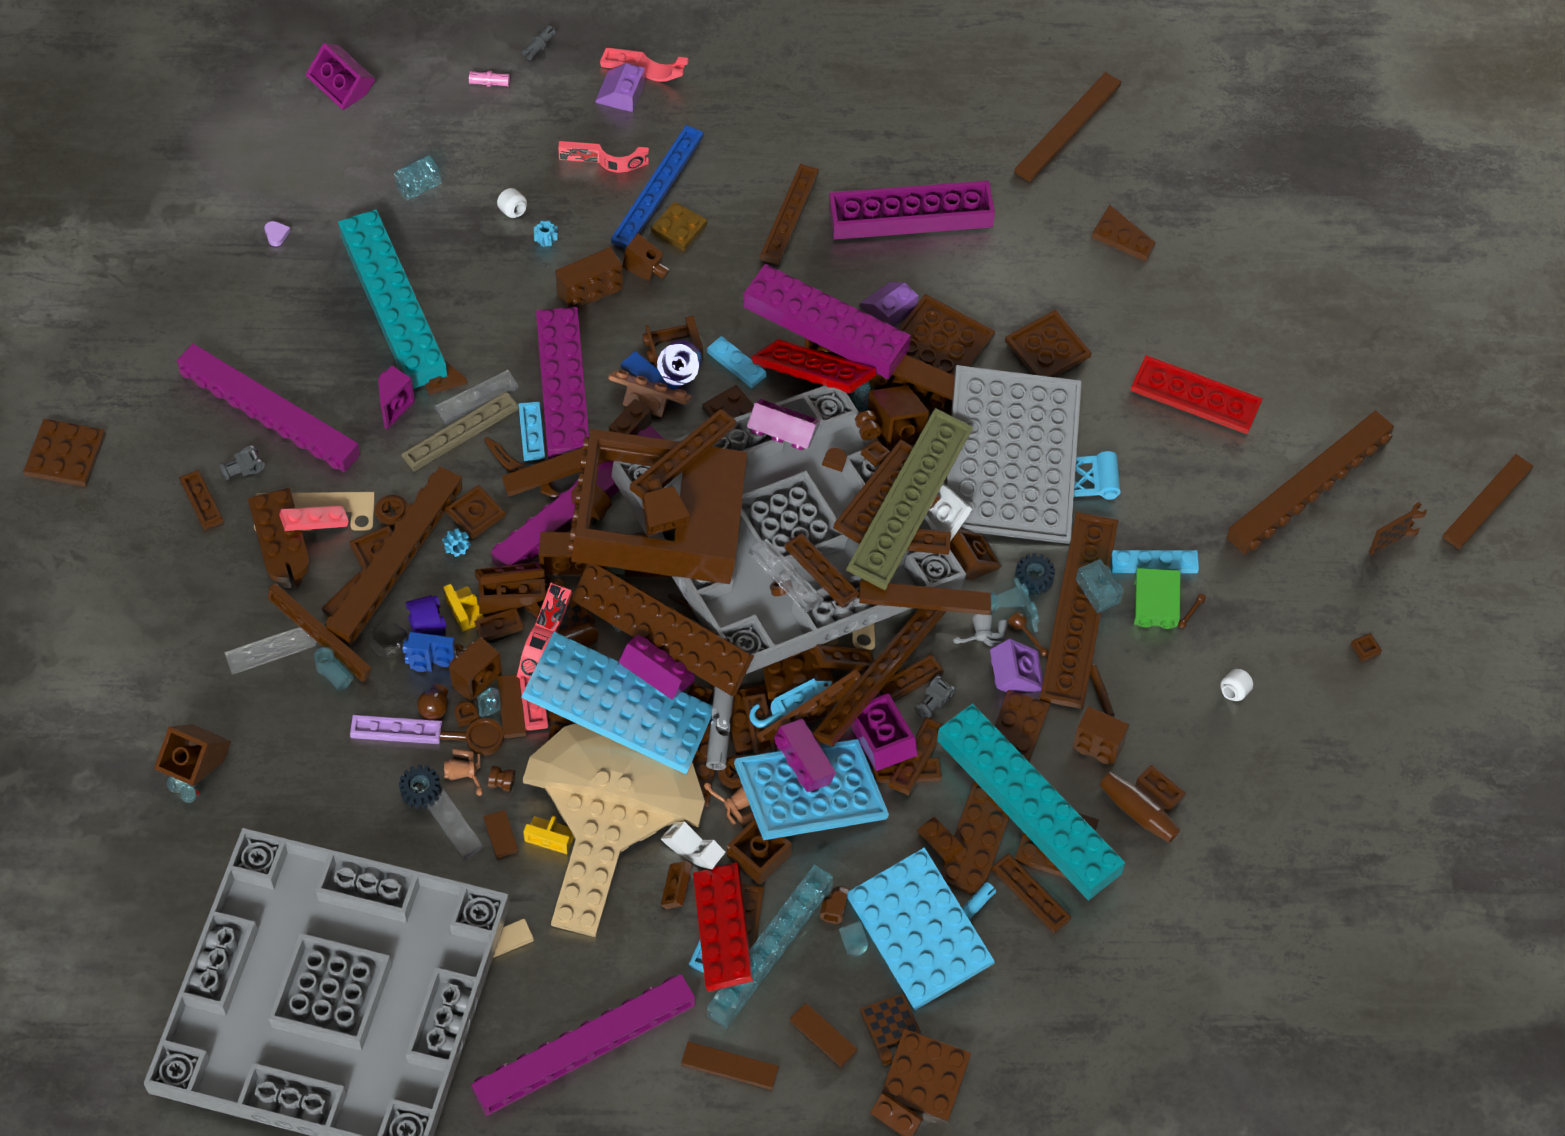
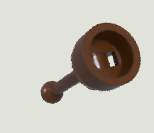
[1007,611,1049,656]

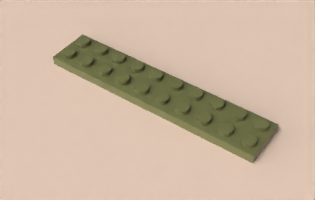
[846,408,973,590]

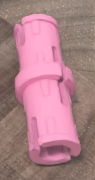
[469,71,510,87]

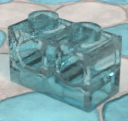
[394,155,441,201]

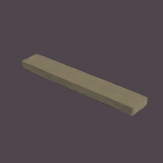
[402,391,519,472]

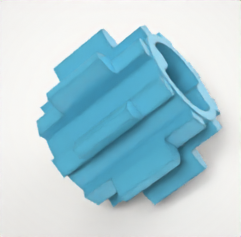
[534,220,558,247]
[442,528,471,557]

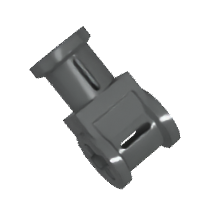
[219,446,265,481]
[914,675,957,718]

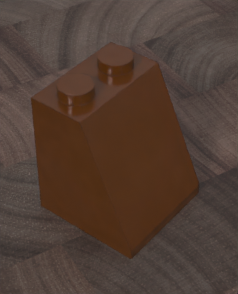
[867,385,929,452]
[153,724,231,786]

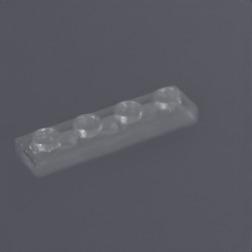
[224,627,316,675]

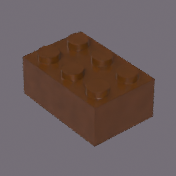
[555,247,623,309]

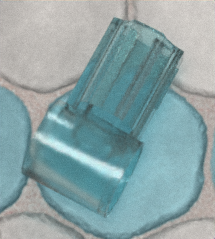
[314,647,353,691]

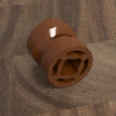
[854,411,881,441]
[488,766,516,792]

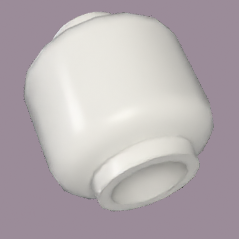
[497,188,527,218]
[1220,669,1253,701]

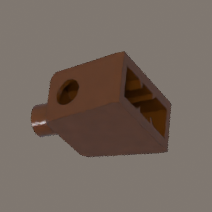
[622,234,670,281]
[642,479,690,536]

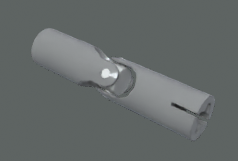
[706,687,734,770]

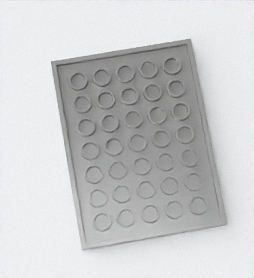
[946,365,1081,544]

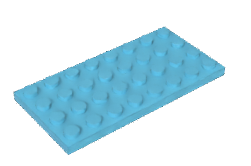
[521,632,712,774]

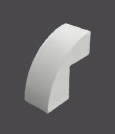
[661,821,725,869]

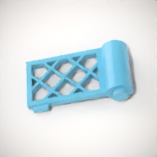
[1074,451,1121,500]

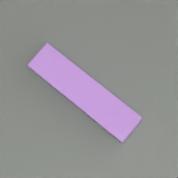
[350,715,442,744]

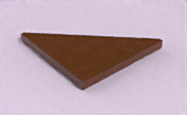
[756,669,861,742]

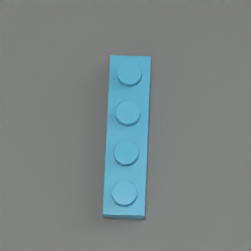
[1111,550,1199,573]

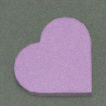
[264,221,291,246]

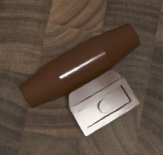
[1100,765,1186,843]

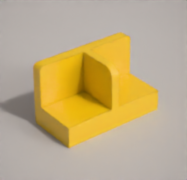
[443,584,484,632]
[523,816,574,854]

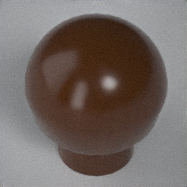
[417,684,448,720]

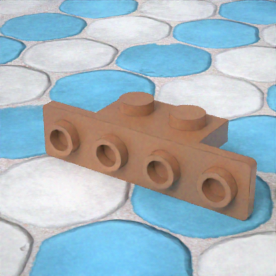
[609,370,692,418]

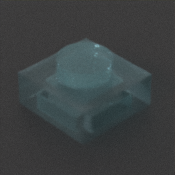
[477,687,501,718]

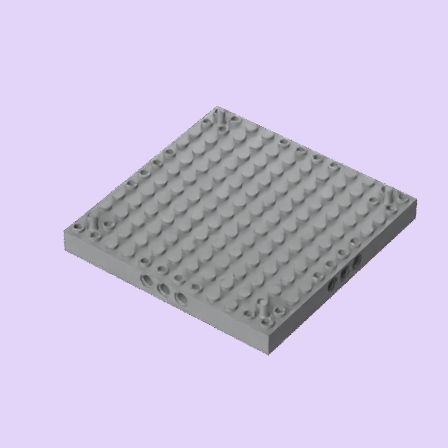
[611,385,966,674]
[144,828,510,1136]

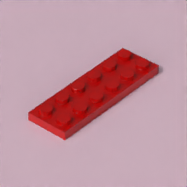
[752,339,876,393]
[1130,355,1263,435]
[693,862,753,992]

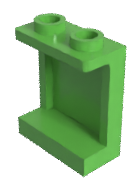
[1134,568,1180,629]

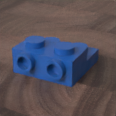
[403,632,457,672]

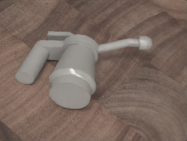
[953,613,1007,646]

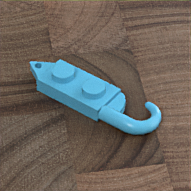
[749,679,832,728]

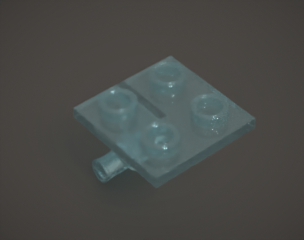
[990,577,1040,633]

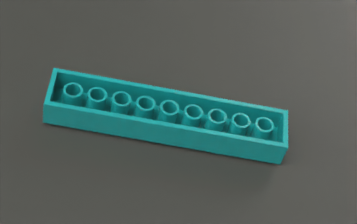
[338,209,447,389]
[937,703,1125,901]

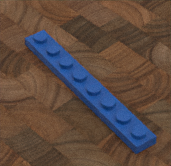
[611,125,704,249]

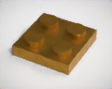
[651,201,707,251]

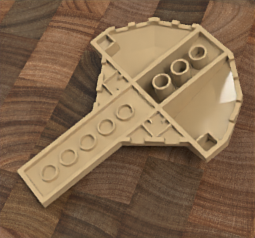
[523,723,705,937]

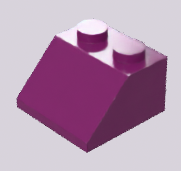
[378,366,415,429]

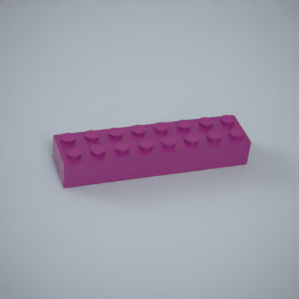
[829,181,995,240]
[744,264,911,379]
[536,307,589,460]

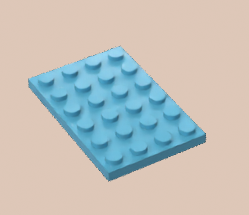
[734,739,889,840]
[847,848,995,1010]

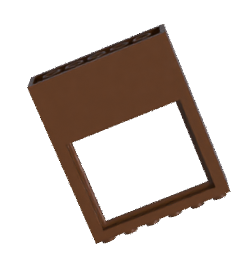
[568,429,747,584]

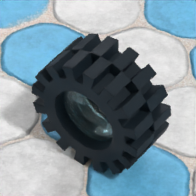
[1015,553,1055,595]
[399,765,442,809]

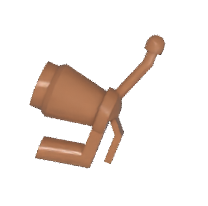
[444,748,483,796]
[704,783,755,826]

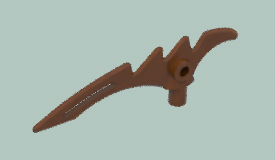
[484,437,561,497]

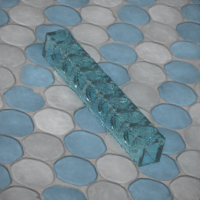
[707,864,833,1029]

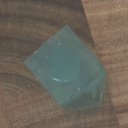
[839,922,869,957]

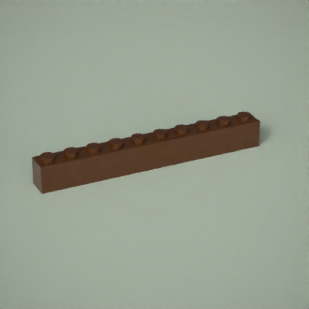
[1227,410,1394,554]
[325,467,462,648]

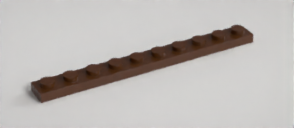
[813,609,947,747]

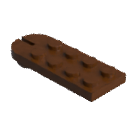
[248,488,310,588]

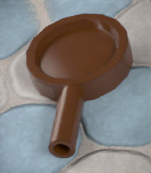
[440,718,504,756]

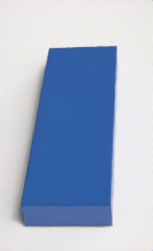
[621,351,680,401]

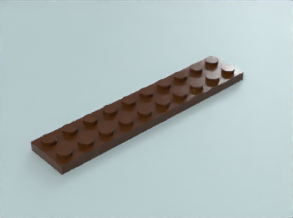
[1040,512,1118,709]
[571,564,754,696]
[940,690,1050,895]

